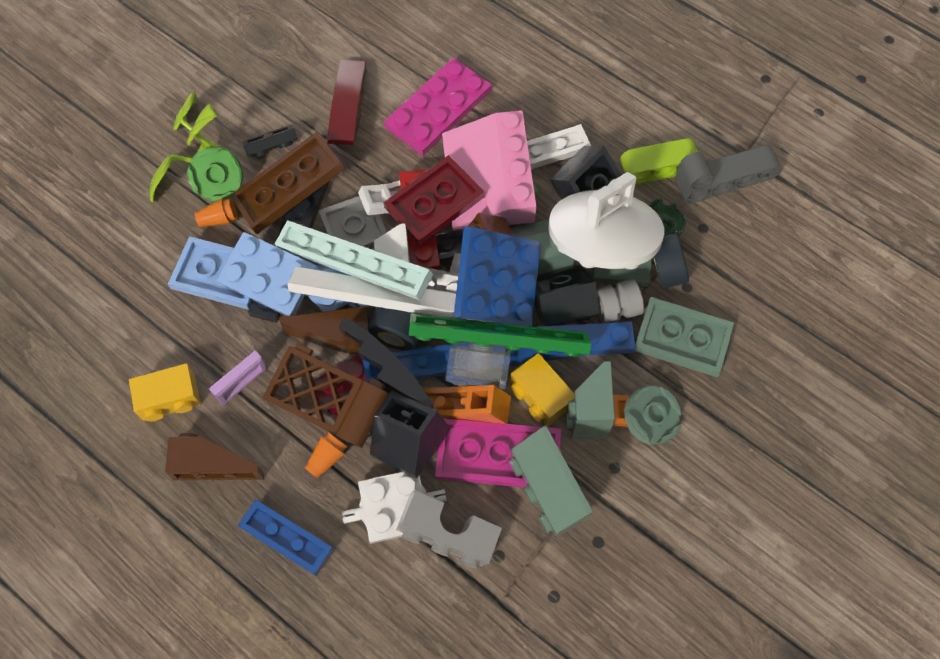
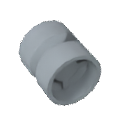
[597,279,644,323]

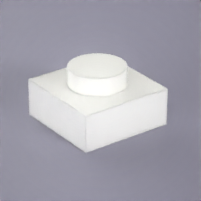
[358,184,391,215]

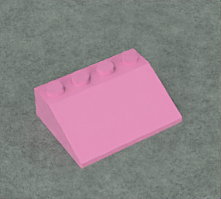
[442,110,536,231]

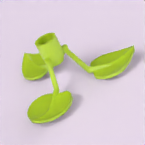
[149,91,222,203]

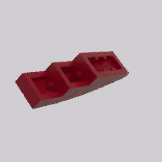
[327,60,366,145]

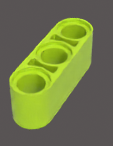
[620,138,698,184]

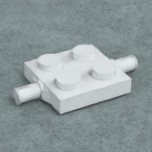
[342,472,447,544]

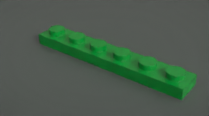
[409,313,591,357]

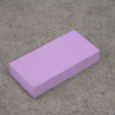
[209,351,267,405]

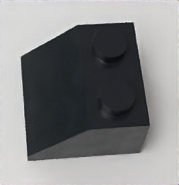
[549,146,621,199]
[534,265,601,326]

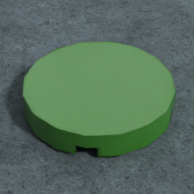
[187,147,243,201]

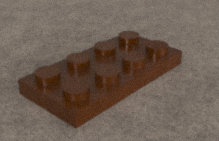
[230,132,345,234]

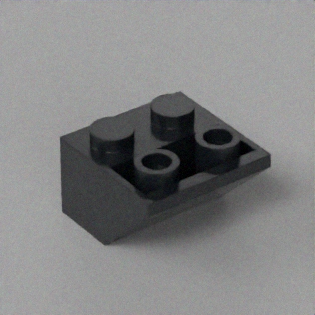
[370,391,450,479]

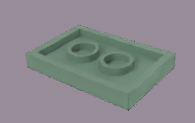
[635,297,734,378]

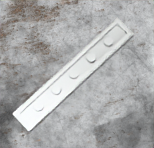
[288,267,463,319]

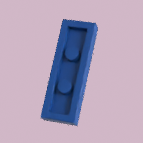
[237,500,334,576]

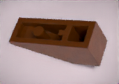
[280,307,370,354]
[165,433,264,481]

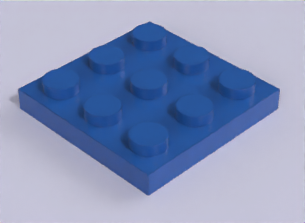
[453,227,541,326]

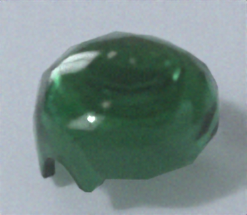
[649,198,686,237]

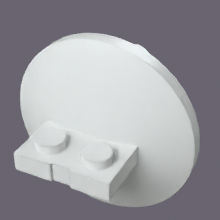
[549,172,664,269]

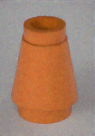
[194,198,238,228]
[304,432,347,479]

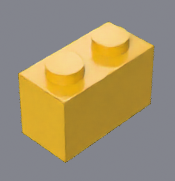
[510,353,574,427]
[128,363,201,422]

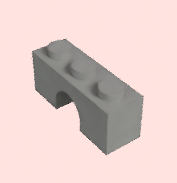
[396,490,502,569]

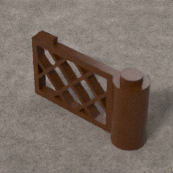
[263,343,389,448]

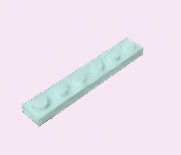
[274,220,433,300]

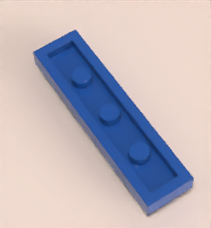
[517,322,636,359]

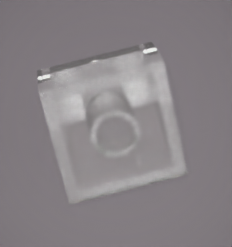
[446,341,511,389]

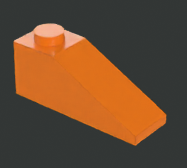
[423,385,511,424]

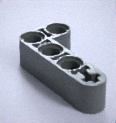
[675,145,783,204]

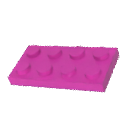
[384,57,492,156]
[435,418,561,487]

